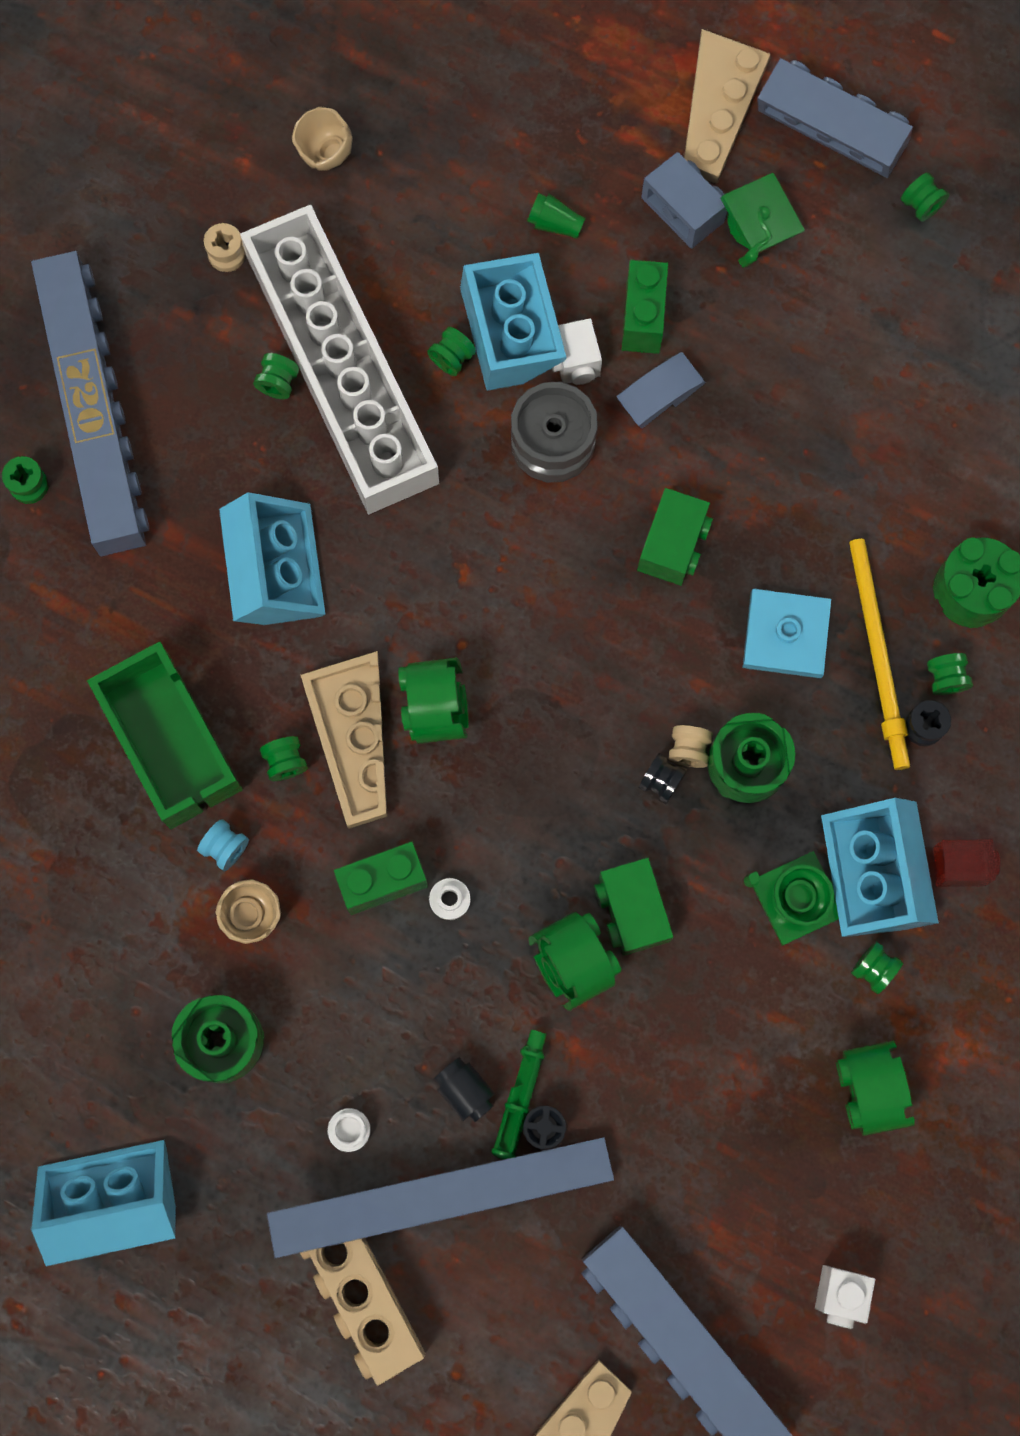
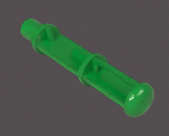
[491,1030,547,1160]

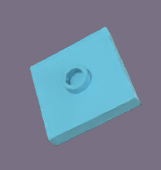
[742,589,831,678]

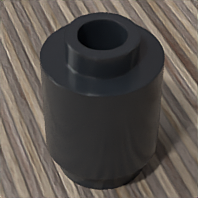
[434,1057,495,1122]

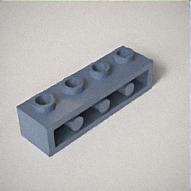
[758,58,913,178]

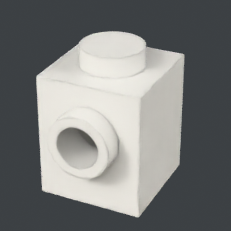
[552,318,602,385]
[815,1265,875,1329]

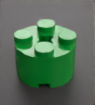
[933,537,1020,628]
[398,657,469,744]
[707,713,795,803]
[529,912,621,1011]
[172,995,264,1083]
[835,1040,915,1136]

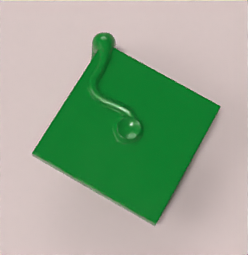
[720,173,805,268]
[743,851,839,946]

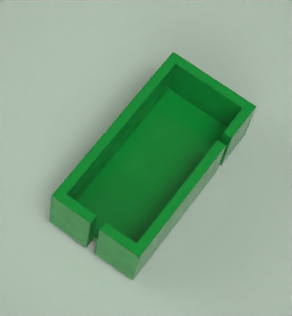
[87,641,243,829]

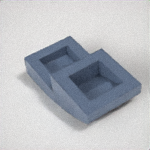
[616,352,706,429]

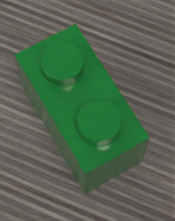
[621,260,668,354]
[637,488,713,586]
[333,842,428,915]
[594,858,674,956]

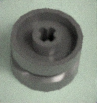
[511,382,597,483]

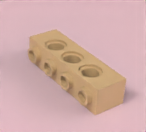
[300,1238,426,1386]

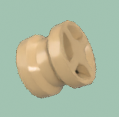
[203,223,246,272]
[668,725,713,768]

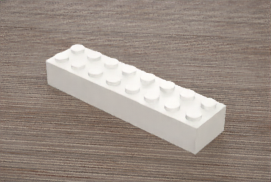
[240,204,439,515]

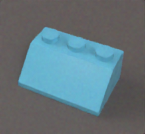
[460,253,566,391]
[219,492,326,625]
[821,798,939,937]
[31,1140,176,1266]

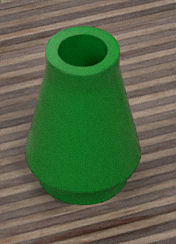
[527,193,585,239]

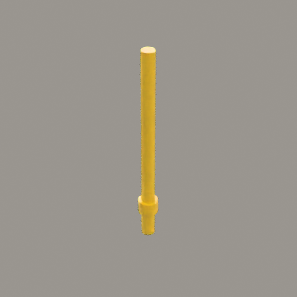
[849,539,910,770]

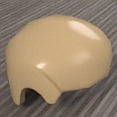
[292,107,353,171]
[216,879,281,944]

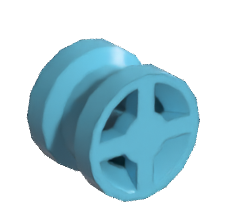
[197,819,249,871]

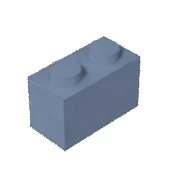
[641,152,727,249]

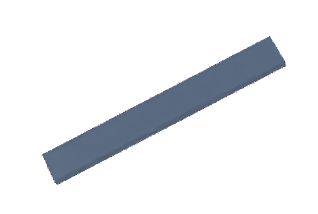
[267,1137,614,1258]

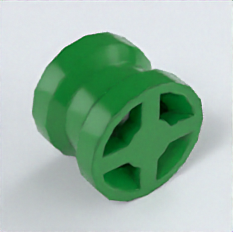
[901,172,950,222]
[427,327,476,376]
[253,353,300,399]
[2,456,49,504]
[927,653,973,695]
[260,736,308,782]
[851,941,903,995]

